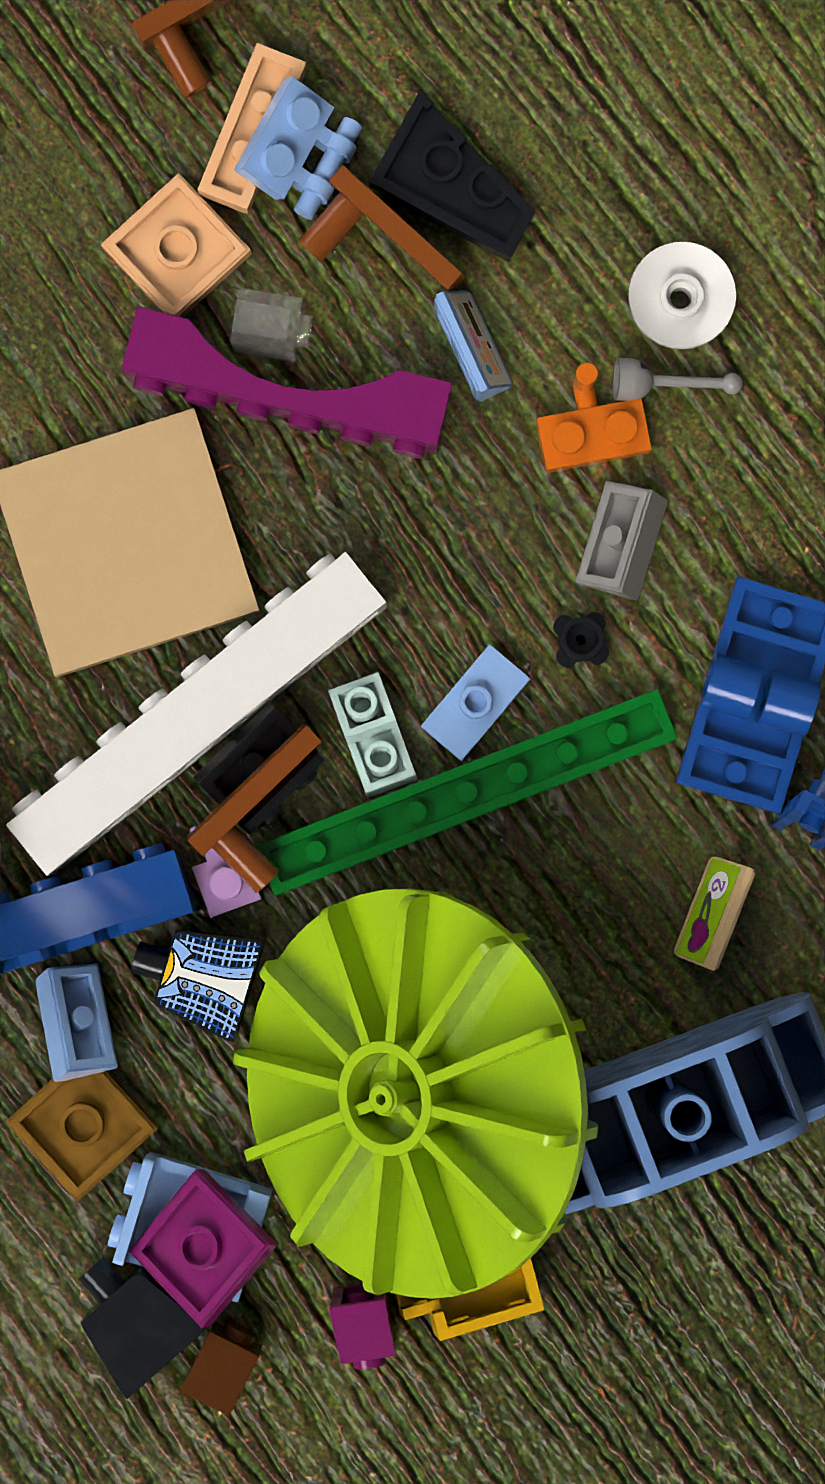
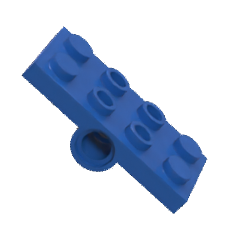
[675,577,825,814]

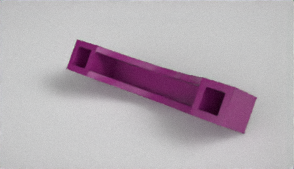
[121,307,452,459]

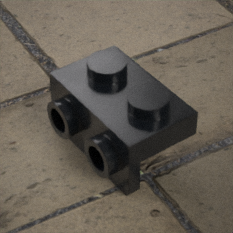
[193,702,325,834]

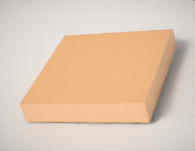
[101,173,252,318]

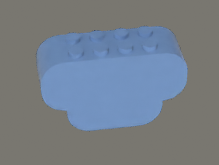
[565,992,825,1214]

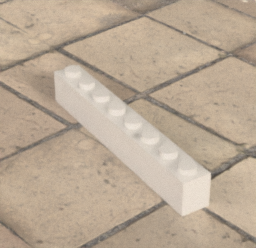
[6,552,387,876]

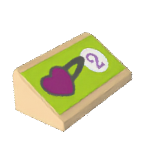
[674,857,756,971]

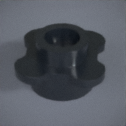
[553,612,609,668]

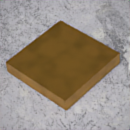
[5,1070,159,1202]

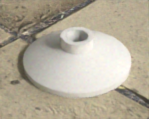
[628,242,736,349]

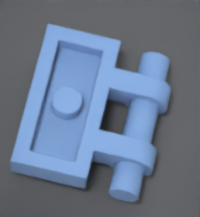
[234,76,362,220]

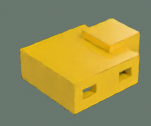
[394,1258,545,1341]

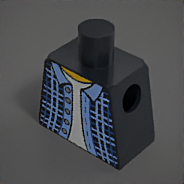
[131,929,266,1042]

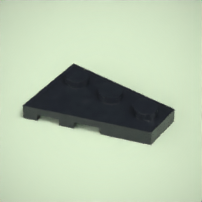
[369,89,535,263]

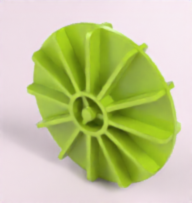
[233,888,598,1299]

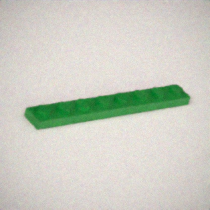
[256,689,677,896]

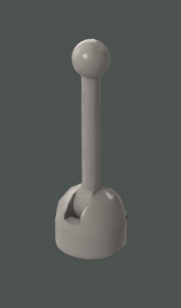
[613,357,743,401]

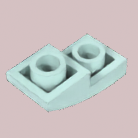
[328,672,418,798]

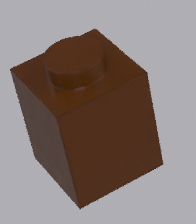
[180,1321,262,1416]

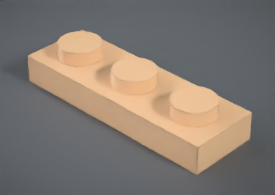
[198,43,307,215]

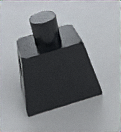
[79,1257,207,1399]

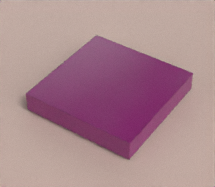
[129,1169,278,1328]

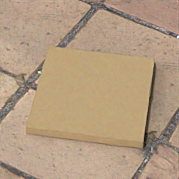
[0,408,260,677]

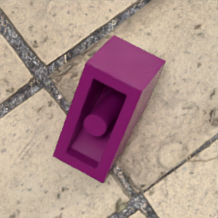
[329,1284,396,1369]

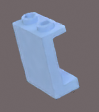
[107,1151,273,1302]

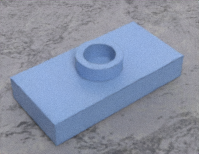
[420,644,530,761]

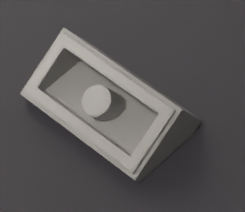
[575,481,667,601]

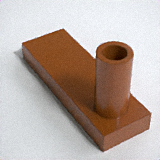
[131,0,233,99]
[298,165,467,291]
[187,724,322,893]

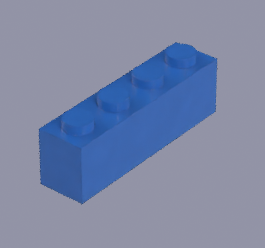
[0,843,198,974]

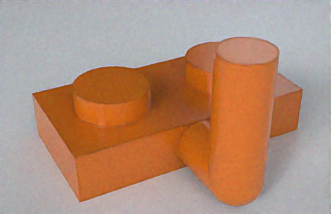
[536,363,652,473]

